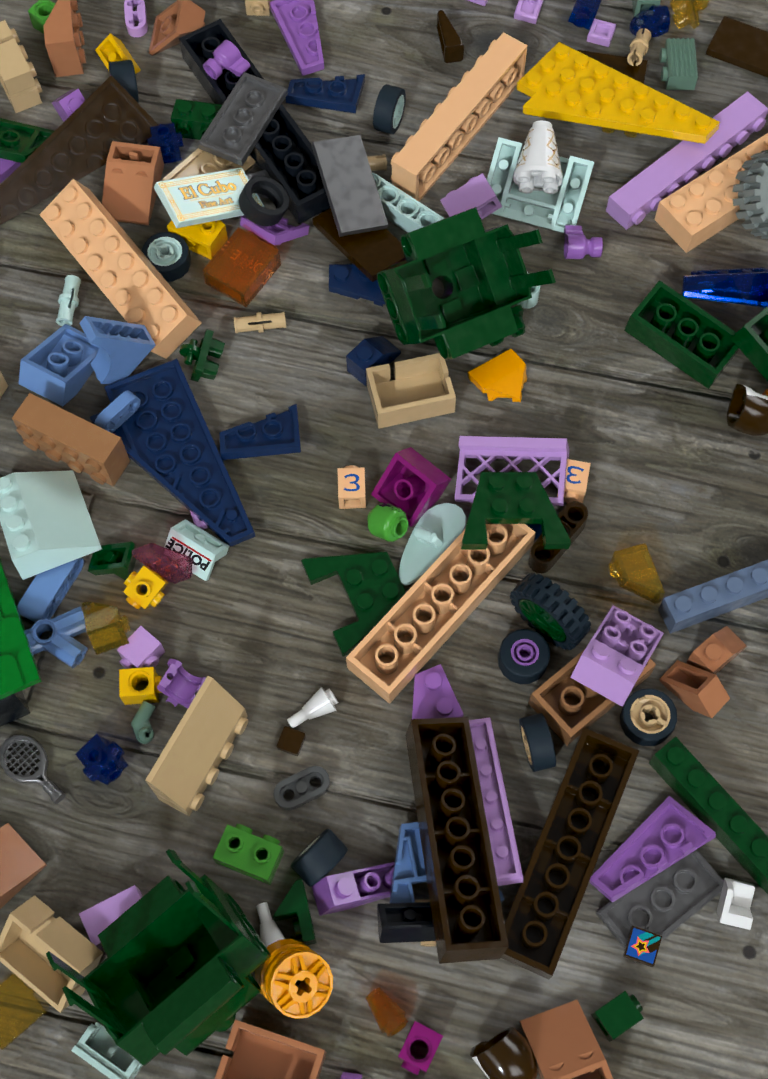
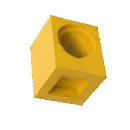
[119,667,162,705]

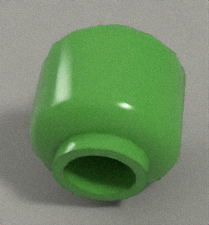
[367,503,408,542]

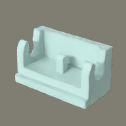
[71,1022,143,1079]

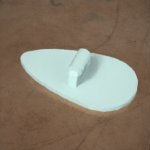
[399,503,467,585]

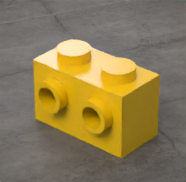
[167,220,228,261]

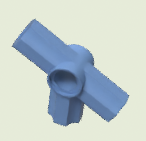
[25,607,91,668]

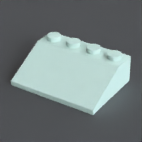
[0,470,102,580]

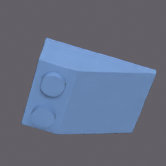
[19,324,99,407]

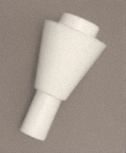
[287,687,339,728]
[256,902,285,948]

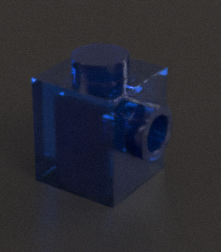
[568,0,601,30]

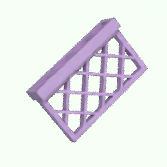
[454,436,569,506]

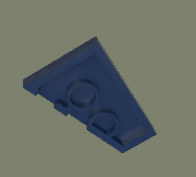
[286,74,365,113]
[329,264,386,307]
[219,404,301,460]

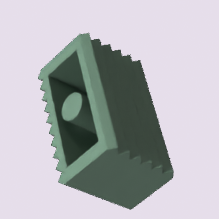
[659,38,698,90]

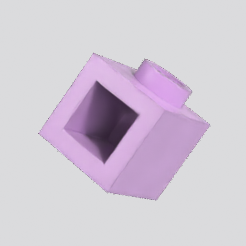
[117,626,165,669]

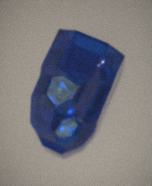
[629,5,670,37]

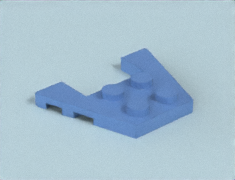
[389,822,504,903]

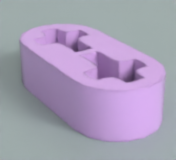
[124,0,148,37]

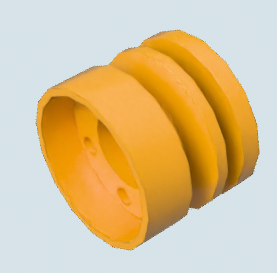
[255,939,333,1019]

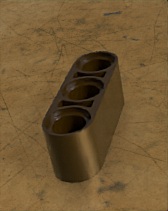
[528,501,588,574]

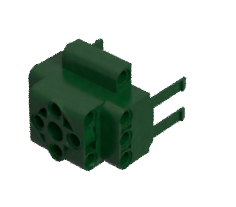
[377,207,556,360]
[46,849,271,1066]

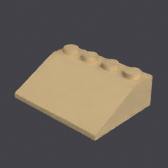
[145,676,248,816]

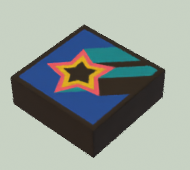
[623,926,662,967]

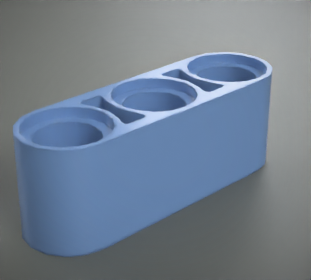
[17,557,84,622]

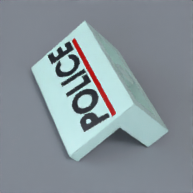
[162,519,229,581]

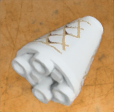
[513,120,563,194]

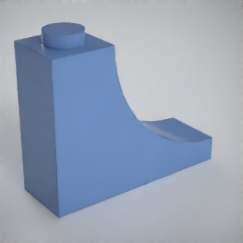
[79,316,156,385]

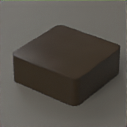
[277,726,306,756]

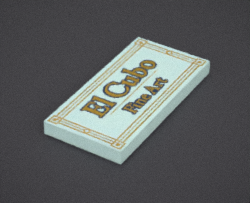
[154,167,264,228]

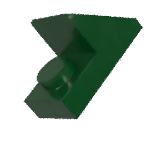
[88,542,137,580]
[273,879,317,945]

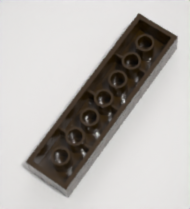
[405,717,509,964]
[501,728,639,980]

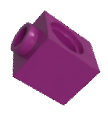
[398,1021,443,1076]

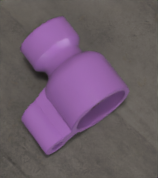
[203,40,251,80]
[564,225,603,259]

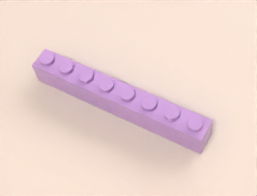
[606,91,768,230]

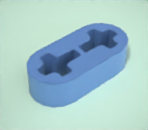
[95,390,141,433]

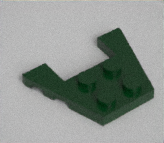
[461,472,571,550]
[301,552,406,657]

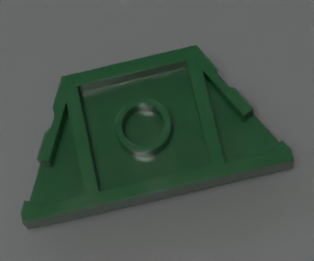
[0,118,54,163]

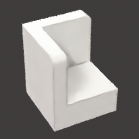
[717,878,755,930]

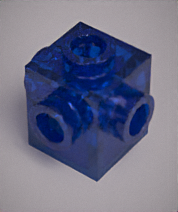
[147,123,184,164]
[76,734,128,785]

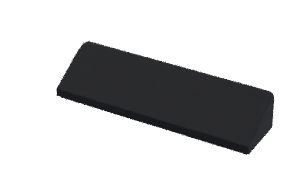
[377,902,436,943]

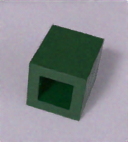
[591,991,644,1042]

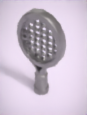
[0,735,66,804]

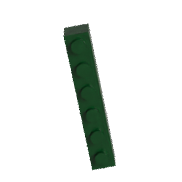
[649,736,768,894]

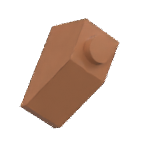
[686,626,747,674]
[659,660,730,718]

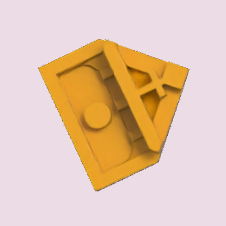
[468,349,527,402]

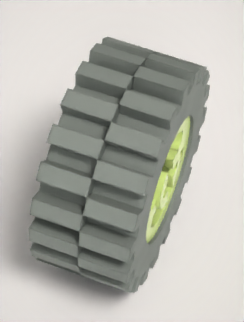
[733,150,768,239]

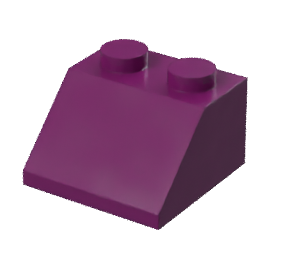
[371,447,451,527]

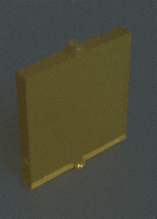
[0,974,46,1050]

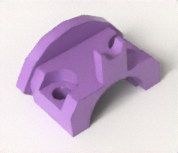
[157,659,206,709]

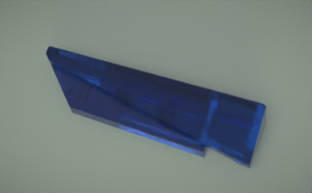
[682,267,768,307]

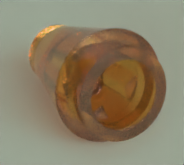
[366,987,408,1037]

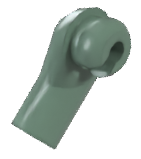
[131,701,156,744]

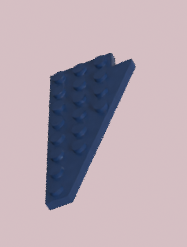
[90,359,256,547]

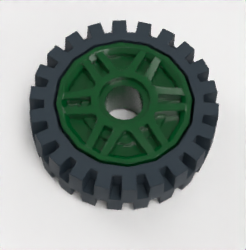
[510,573,591,650]

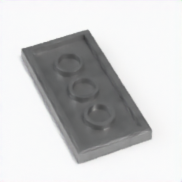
[198,72,288,166]
[312,135,388,237]
[596,850,724,963]

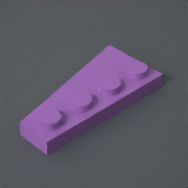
[269,0,324,76]
[589,796,716,903]

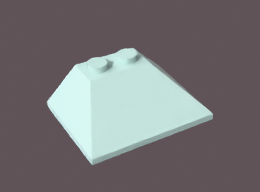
[487,137,594,233]

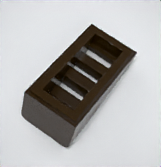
[437,10,464,63]

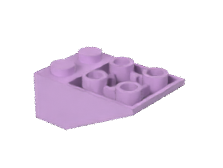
[570,605,664,707]

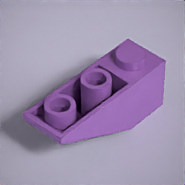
[311,862,395,916]

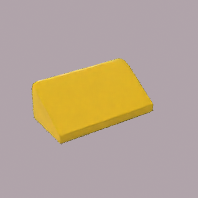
[95,33,141,74]

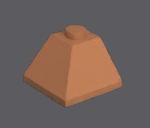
[149,0,205,56]

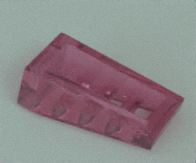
[132,543,192,584]

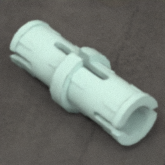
[56,275,81,326]

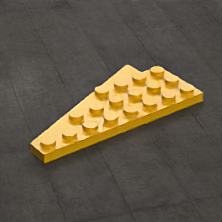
[517,42,720,144]

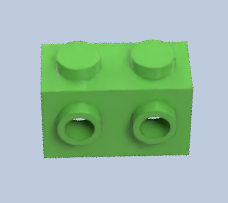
[213,824,284,885]

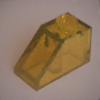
[609,543,665,604]
[82,602,131,655]

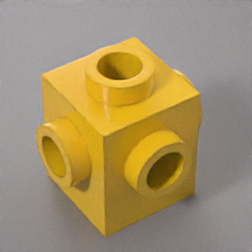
[123,565,169,610]

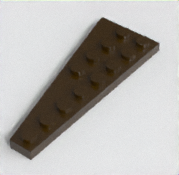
[0,75,163,226]

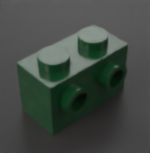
[171,99,222,140]

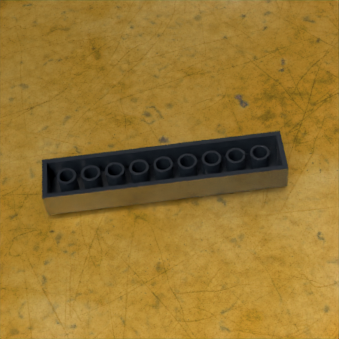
[179,19,330,224]

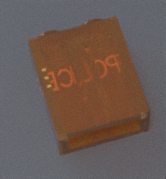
[203,227,281,307]

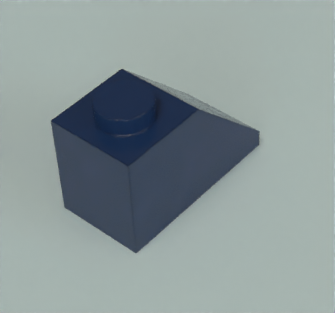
[346,336,401,386]

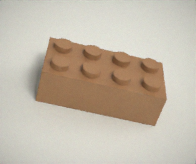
[12,393,130,487]
[529,649,656,746]

